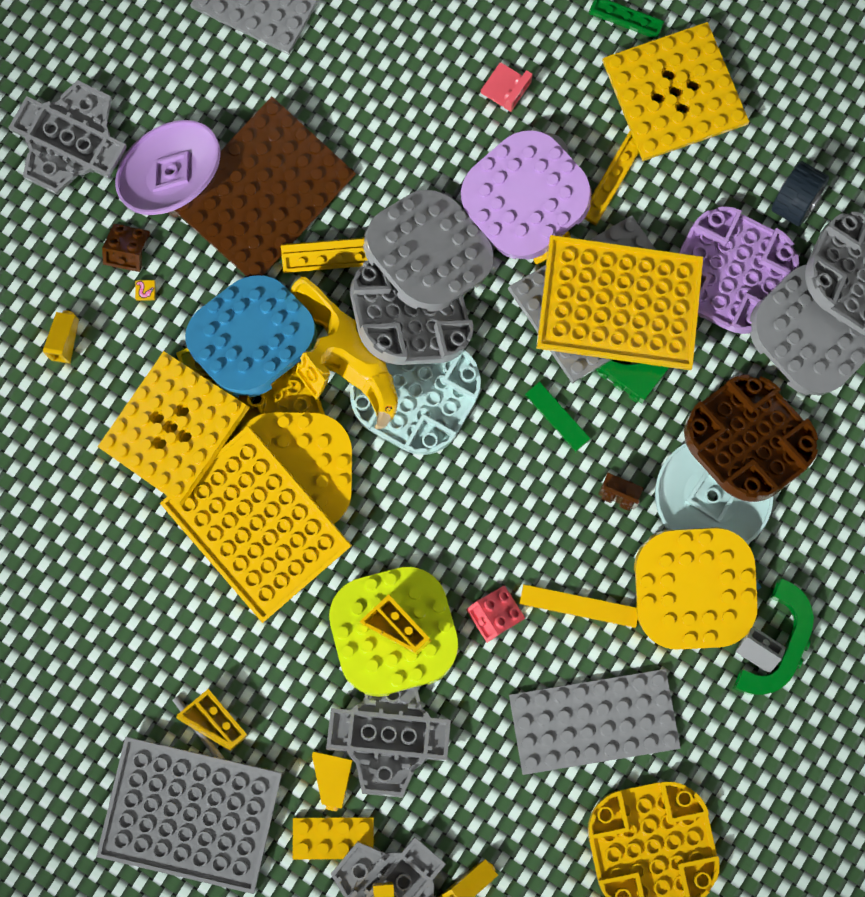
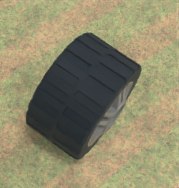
[771,161,829,226]

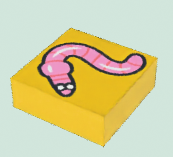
[135,280,156,301]

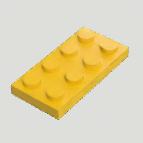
[292,817,374,860]

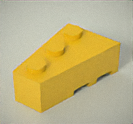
[359,594,432,655]
[176,689,247,751]

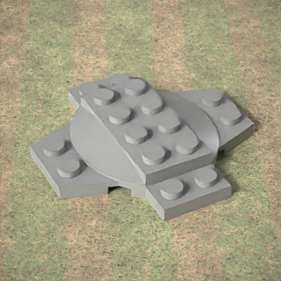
[8,80,127,195]
[326,687,451,798]
[331,837,446,897]

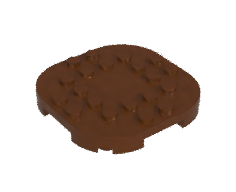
[684,375,818,502]

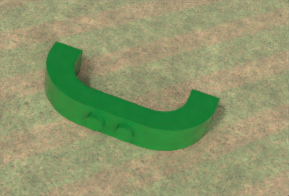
[732,579,814,695]

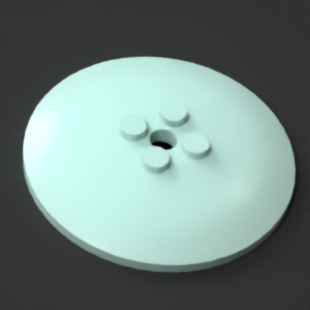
[655,443,773,544]

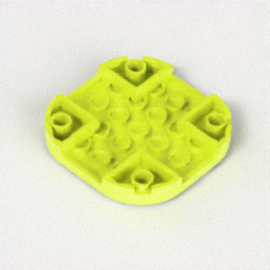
[329,567,458,697]

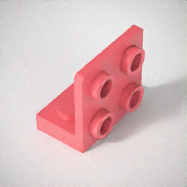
[481,63,533,112]
[466,586,525,643]

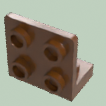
[102,224,150,272]
[598,473,643,511]

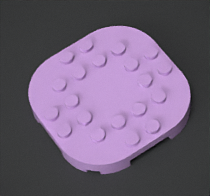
[461,131,591,260]
[679,207,799,334]

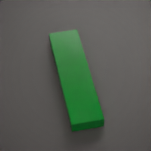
[589,0,665,39]
[525,381,590,452]

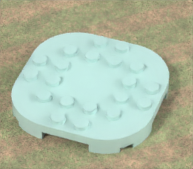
[350,350,481,455]

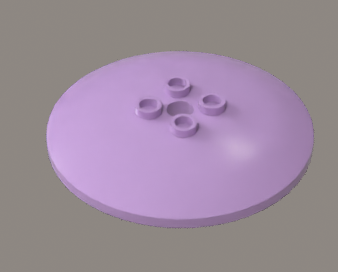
[115,120,221,215]

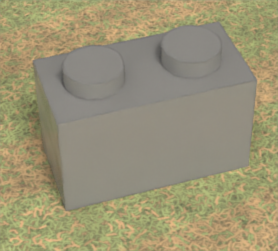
[736,627,786,674]

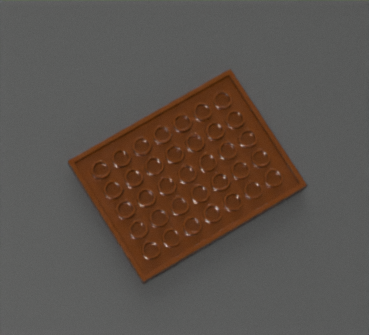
[174,96,356,277]

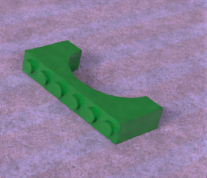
[596,360,670,404]

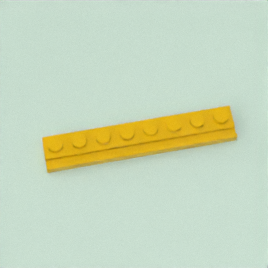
[281,237,368,273]

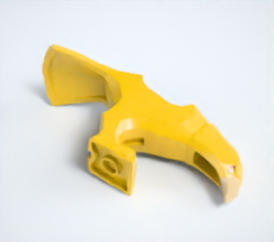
[290,276,398,429]

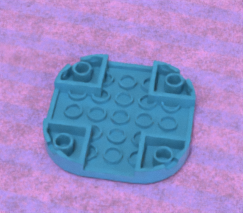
[185,275,318,397]

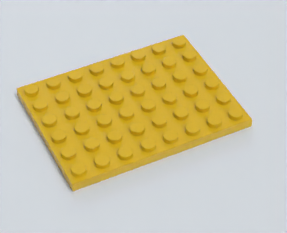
[536,235,703,370]
[160,426,352,623]

